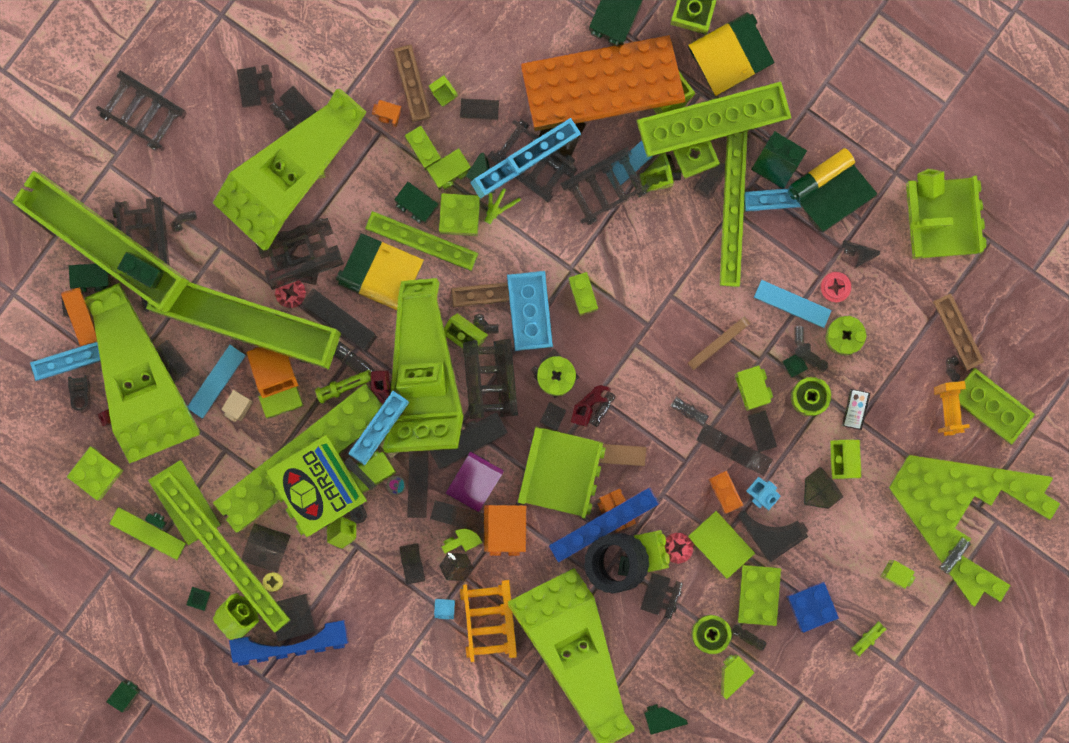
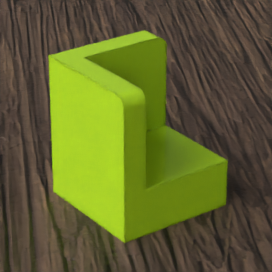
[429,75,458,107]
[917,169,945,199]
[327,516,356,549]

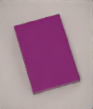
[446,452,504,512]

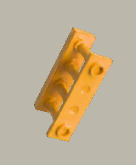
[934,381,970,436]
[460,580,517,662]

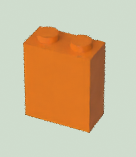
[246,347,299,399]
[484,505,526,556]

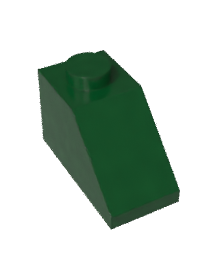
[106,680,140,713]
[644,704,688,735]

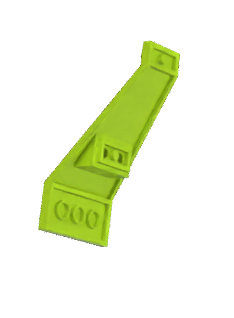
[213,89,366,250]
[383,278,463,453]
[85,283,200,463]
[508,568,635,743]

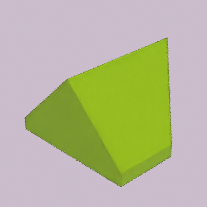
[640,153,674,192]

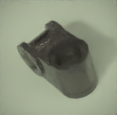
[68,375,91,413]

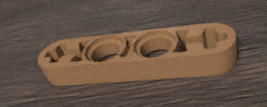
[687,316,751,370]

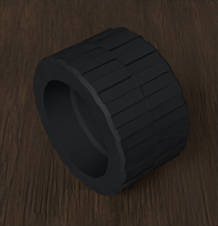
[584,533,649,594]

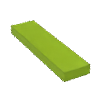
[109,507,187,560]

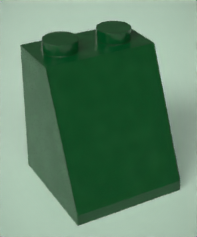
[589,0,643,47]
[751,131,807,189]

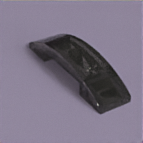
[696,423,773,476]
[407,450,429,518]

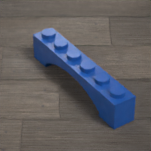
[549,487,660,562]
[229,620,349,666]

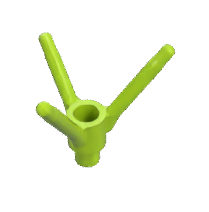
[484,188,521,224]

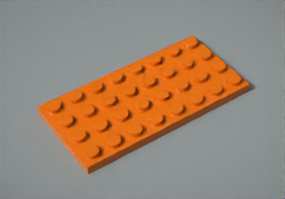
[521,35,685,131]

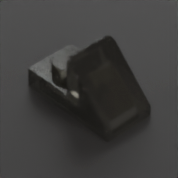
[840,240,881,269]
[399,543,426,585]

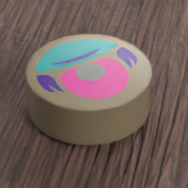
[387,476,406,495]

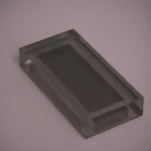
[460,98,499,120]
[693,161,725,200]
[747,410,777,453]
[345,458,377,491]

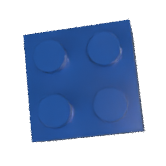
[786,582,839,633]

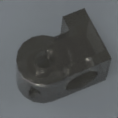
[350,504,367,523]

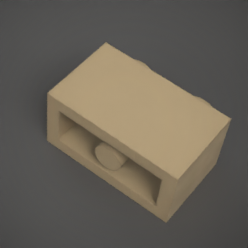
[221,390,253,422]

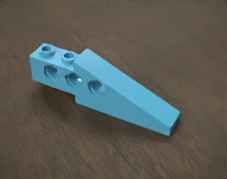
[470,118,581,199]

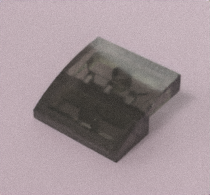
[242,523,291,573]

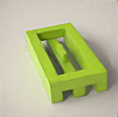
[911,217,954,230]

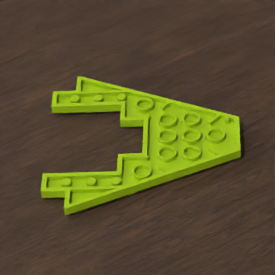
[889,455,1060,607]

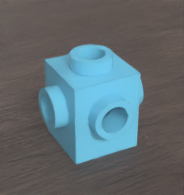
[746,477,781,511]

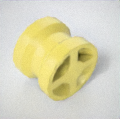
[263,572,283,592]

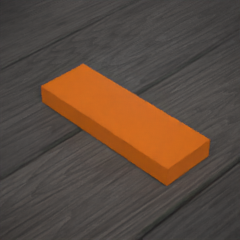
[61,287,97,347]

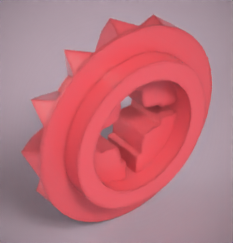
[820,272,851,303]
[275,277,306,308]
[665,533,694,564]

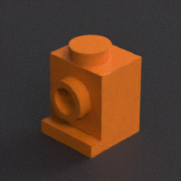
[372,100,402,127]

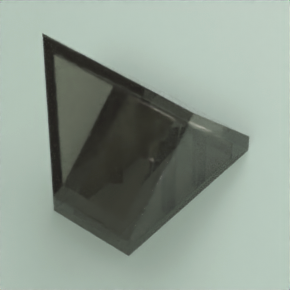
[804,467,843,509]

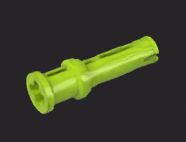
[315,369,371,404]

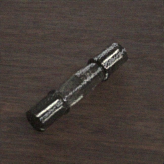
[334,341,392,393]

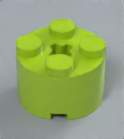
[826,316,867,356]
[537,356,576,396]
[791,377,831,417]
[213,593,260,640]
[691,615,732,654]

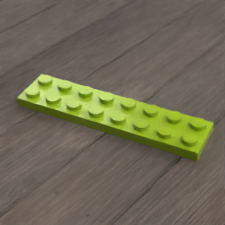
[636,82,792,157]

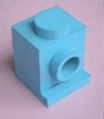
[434,599,455,619]

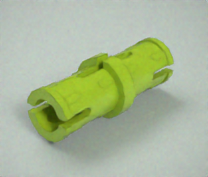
[851,621,887,657]

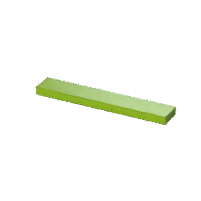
[365,211,479,271]

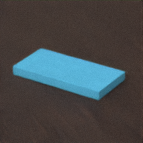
[507,271,553,351]

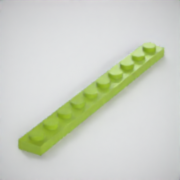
[720,131,747,287]
[154,471,290,633]

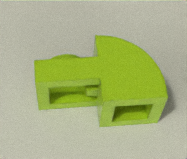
[441,529,483,554]

